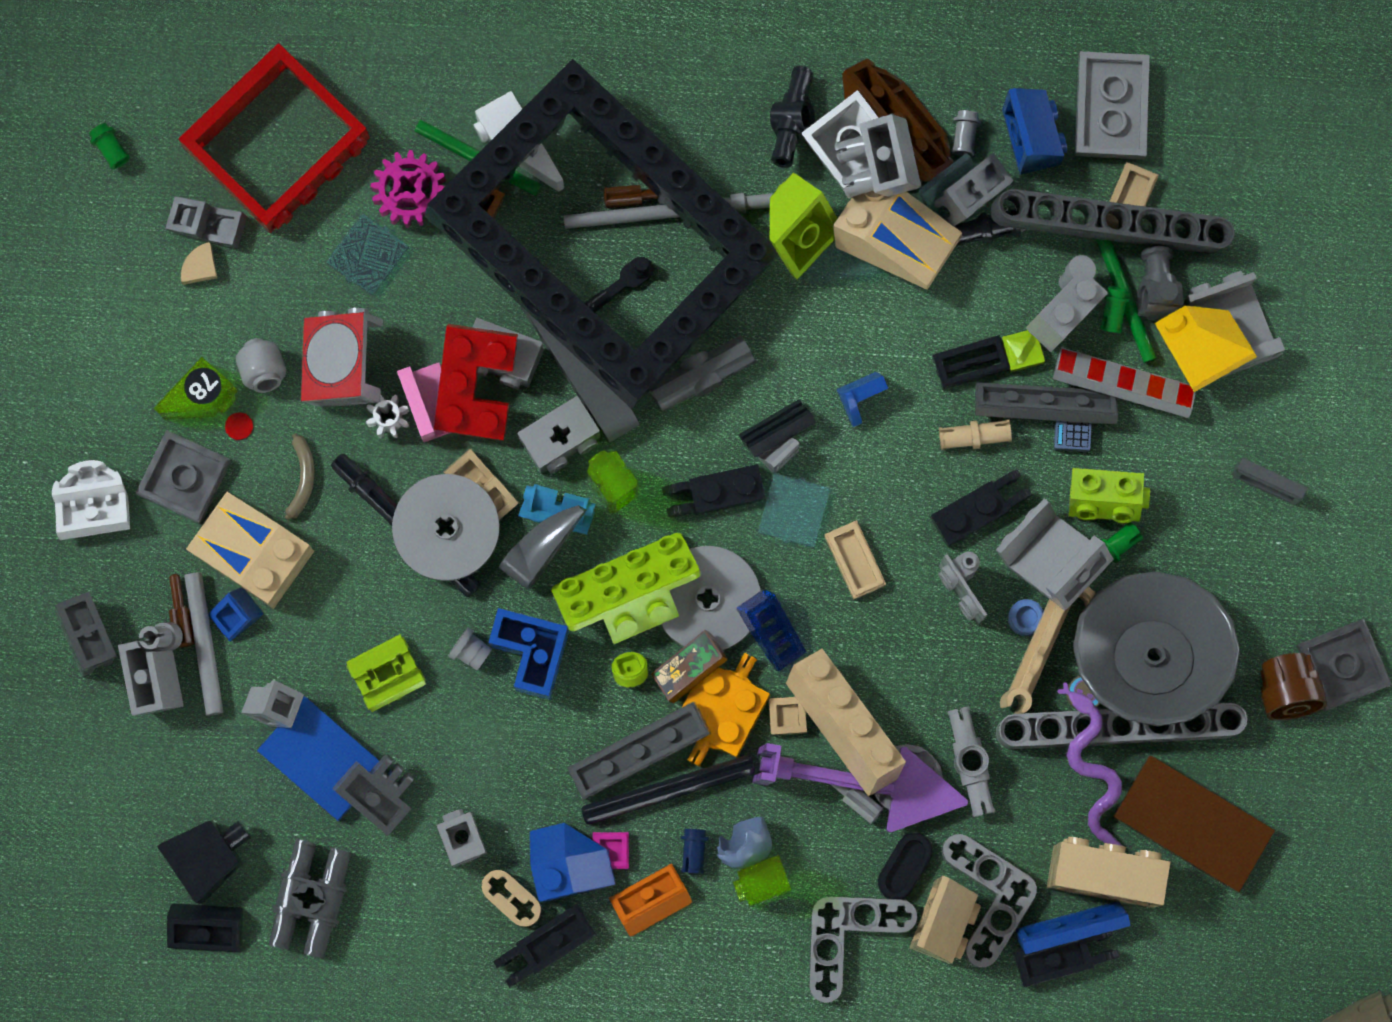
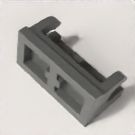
[935,153,1014,226]
[55,591,117,677]

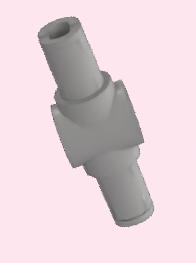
[947,706,996,817]

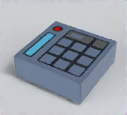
[1054,421,1091,452]

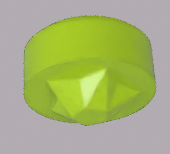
[611,652,649,687]

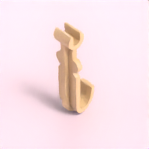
[1000,586,1096,714]

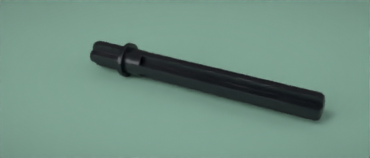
[331,453,480,597]

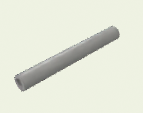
[184,572,224,716]

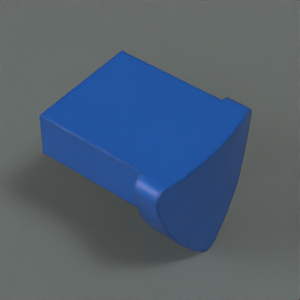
[837,372,888,427]

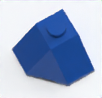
[530,823,616,902]

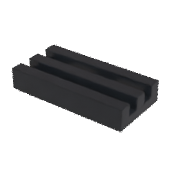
[932,335,1010,390]
[738,400,816,457]

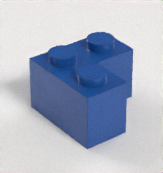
[488,608,569,700]

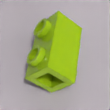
[1069,468,1150,523]

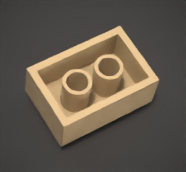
[1047,837,1170,908]

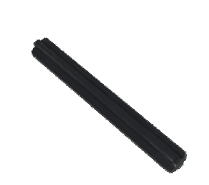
[581,755,755,825]

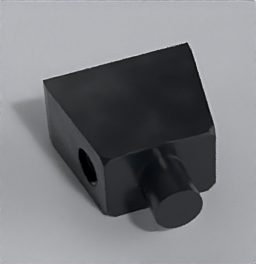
[157,820,251,904]

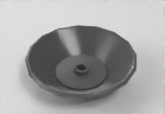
[1073,571,1240,726]

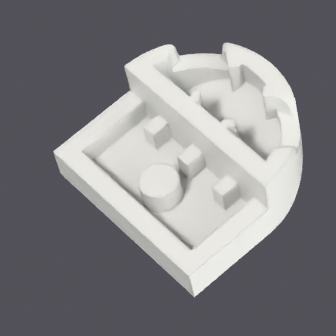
[52,460,130,540]

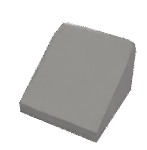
[758,437,800,473]

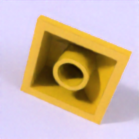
[1154,305,1257,392]

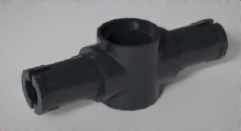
[770,66,815,168]

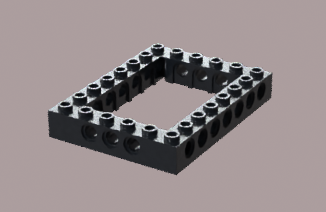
[425,59,778,409]

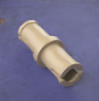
[939,419,1012,450]

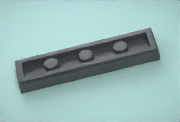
[975,382,1118,424]
[567,702,711,800]

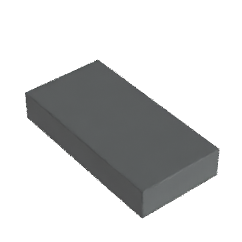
[1232,458,1308,505]

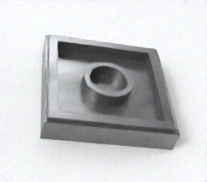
[135,430,232,524]
[1296,619,1392,711]

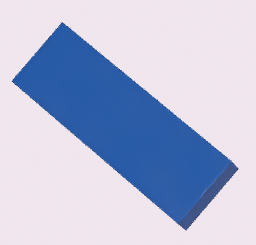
[1016,901,1131,954]

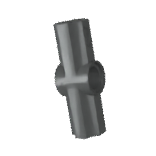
[650,335,755,413]

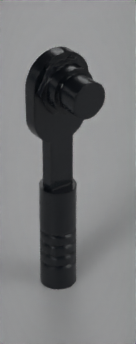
[585,257,653,313]

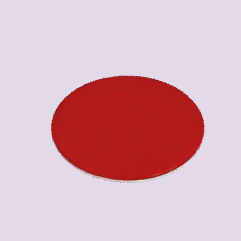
[225,412,253,440]

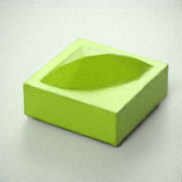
[1001,330,1045,373]

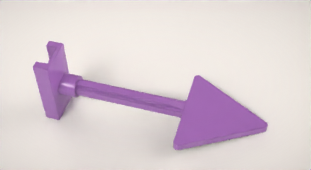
[752,743,968,832]

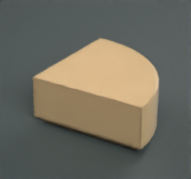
[181,242,218,285]

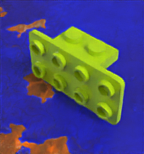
[551,533,701,644]

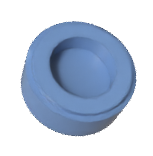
[1008,599,1044,636]

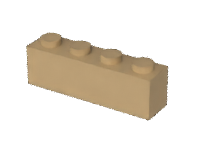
[786,649,906,797]

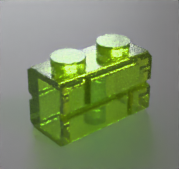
[587,450,639,514]

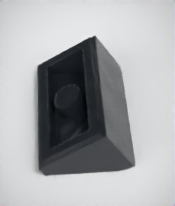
[167,904,243,952]

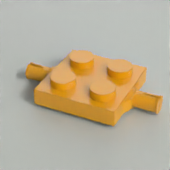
[682,653,771,767]

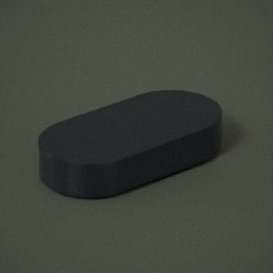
[877,833,932,900]

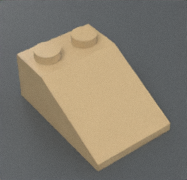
[909,876,981,964]

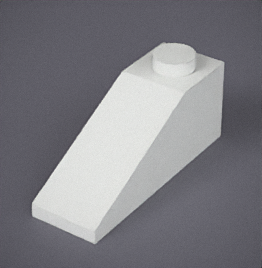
[473,91,564,192]

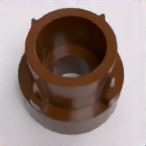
[1260,653,1327,721]

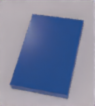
[257,696,379,821]

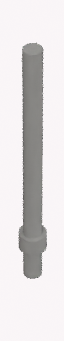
[564,193,772,229]

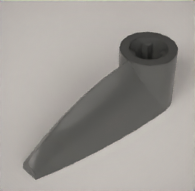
[499,505,587,590]

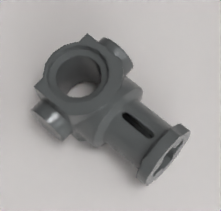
[1137,246,1183,320]

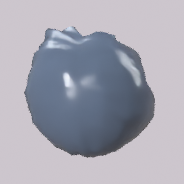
[717,817,772,869]

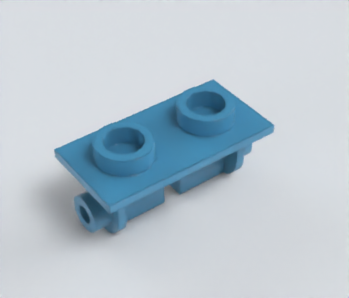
[518,484,596,535]

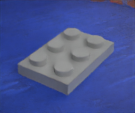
[1075,51,1150,160]

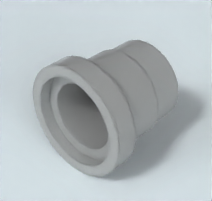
[448,627,492,670]

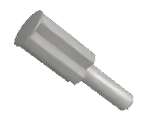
[822,767,884,824]

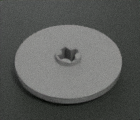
[392,474,500,581]
[661,546,761,651]

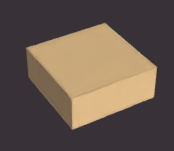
[768,697,807,736]

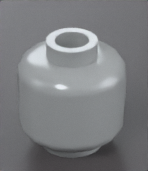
[236,338,286,393]

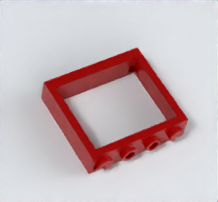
[178,43,370,234]

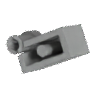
[1026,255,1108,352]
[118,622,184,716]

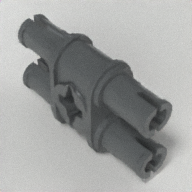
[268,839,351,959]

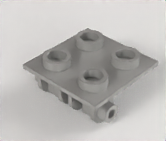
[938,552,987,625]

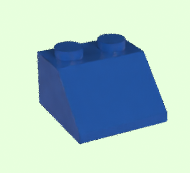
[1002,88,1067,175]

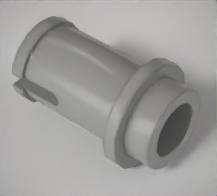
[952,110,981,157]

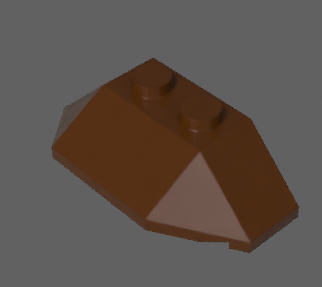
[842,58,954,182]

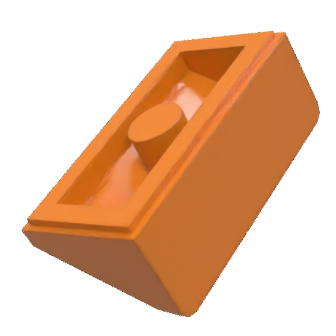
[609,863,692,937]

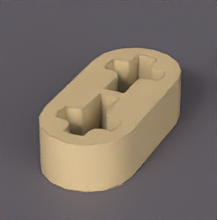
[482,870,542,927]

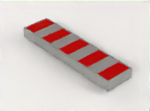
[1053,347,1196,418]

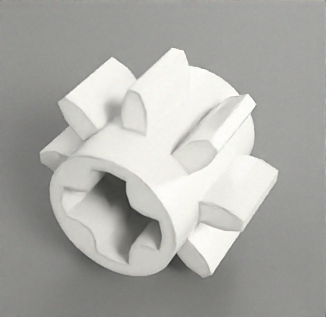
[366,395,409,438]

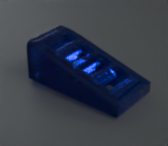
[736,590,807,672]

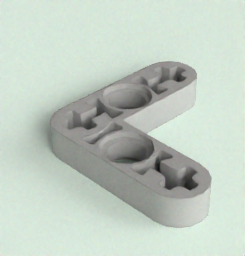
[942,834,1037,968]
[809,897,917,1003]

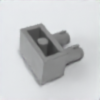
[834,114,921,198]

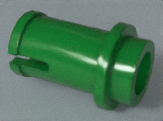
[89,123,130,169]
[1099,286,1131,333]
[1101,522,1143,565]

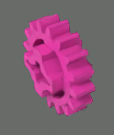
[370,150,446,228]

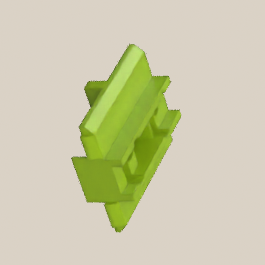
[346,634,426,712]

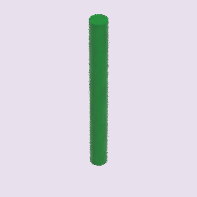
[414,120,543,197]
[1096,239,1157,364]

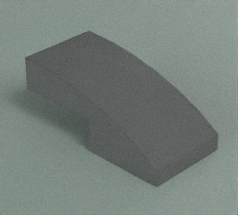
[165,196,248,249]

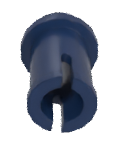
[680,828,709,873]

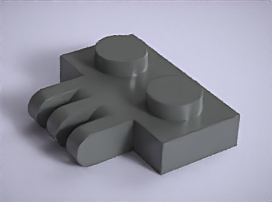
[332,754,414,836]

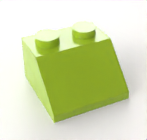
[770,172,838,279]

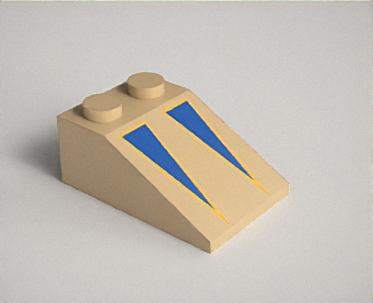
[833,191,962,290]
[186,492,314,609]

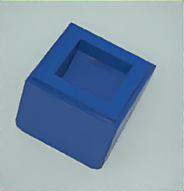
[208,588,263,641]

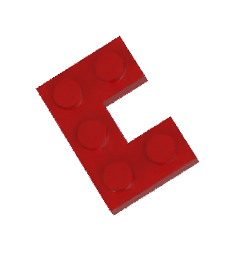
[434,324,518,440]

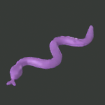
[1057,682,1123,846]

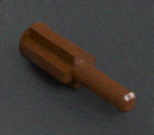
[604,185,659,208]
[169,574,195,648]

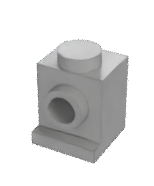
[241,680,304,728]
[436,809,488,868]

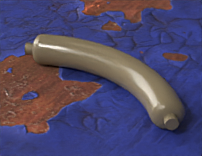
[285,433,315,521]

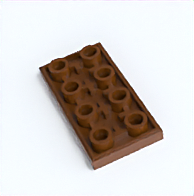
[1113,755,1275,893]

